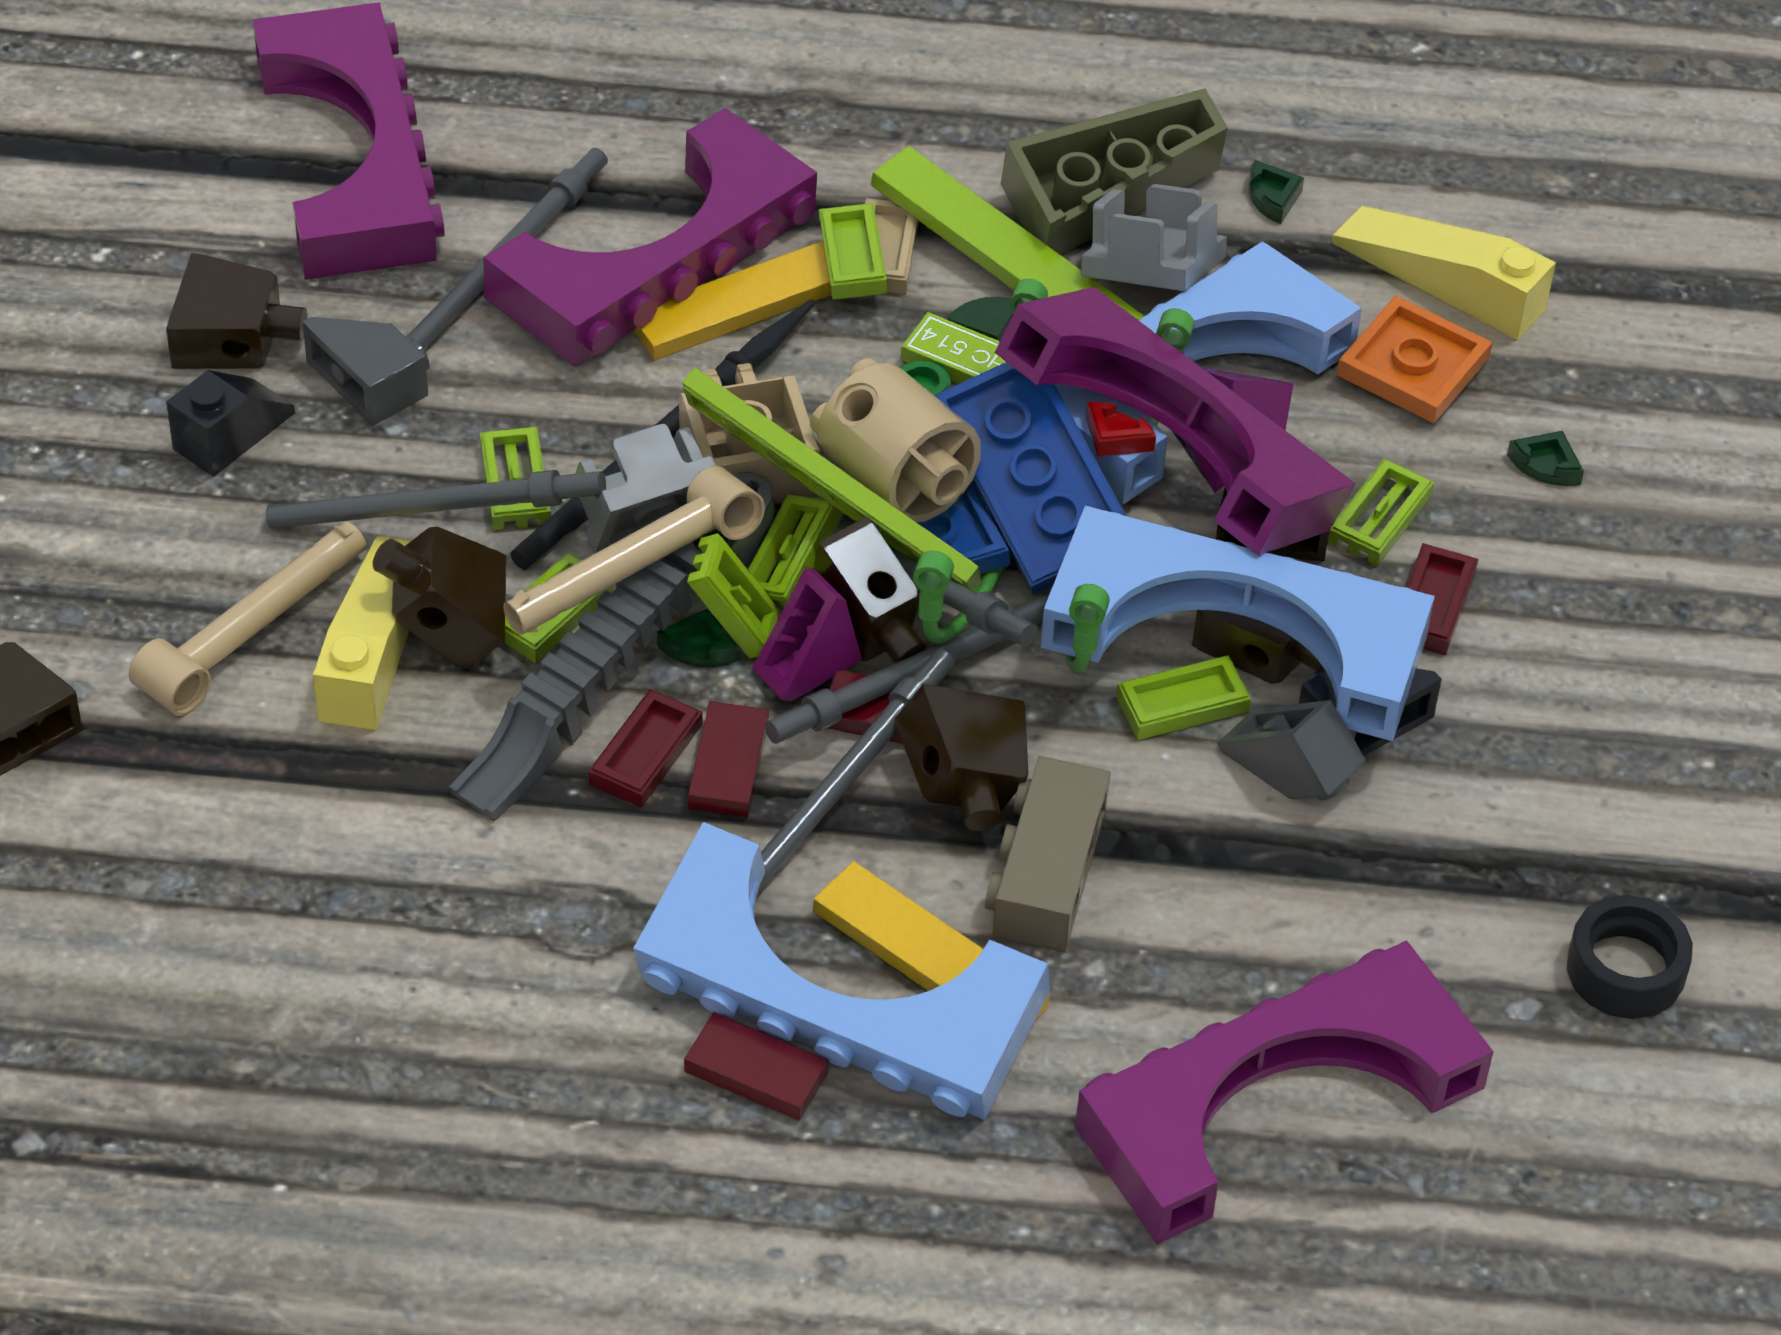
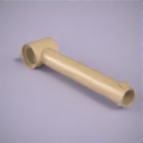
[503,466,765,635]
[129,521,366,716]

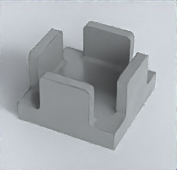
[1082,184,1227,291]
[575,424,716,554]

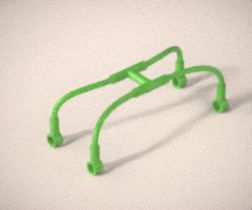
[913,279,1194,674]

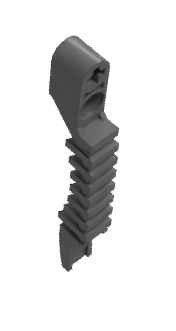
[449,473,776,821]

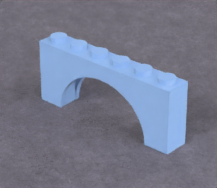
[1055,241,1362,505]
[1040,506,1435,741]
[633,822,1050,1120]

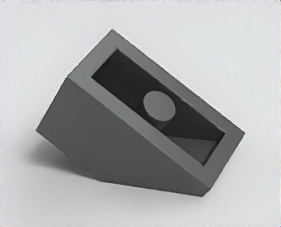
[302,317,429,426]
[1217,700,1366,800]

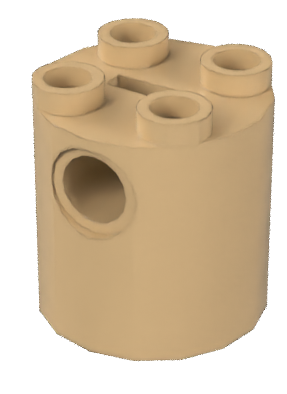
[810,358,981,522]

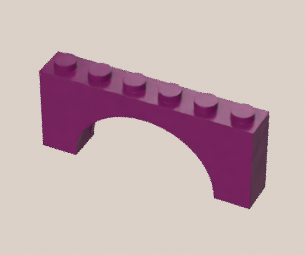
[252,2,445,280]
[483,108,817,367]
[994,287,1356,555]
[1075,940,1494,1244]

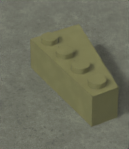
[1001,88,1228,255]

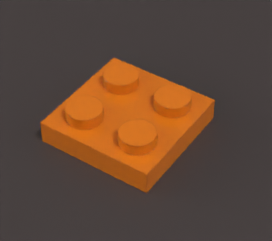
[1337,295,1493,424]

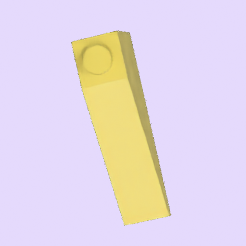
[1331,205,1556,340]
[313,536,410,730]

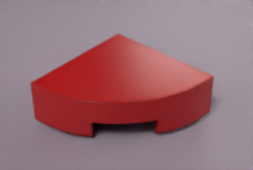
[1086,402,1156,457]

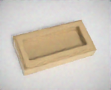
[865,198,919,294]

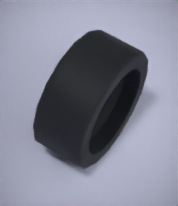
[1566,895,1693,1019]

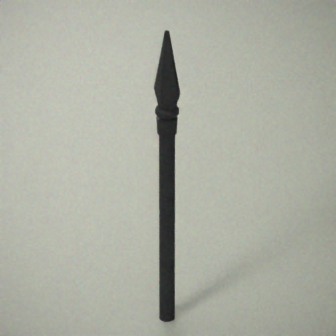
[510,299,815,570]

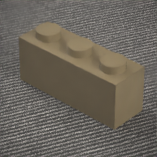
[985,756,1111,952]

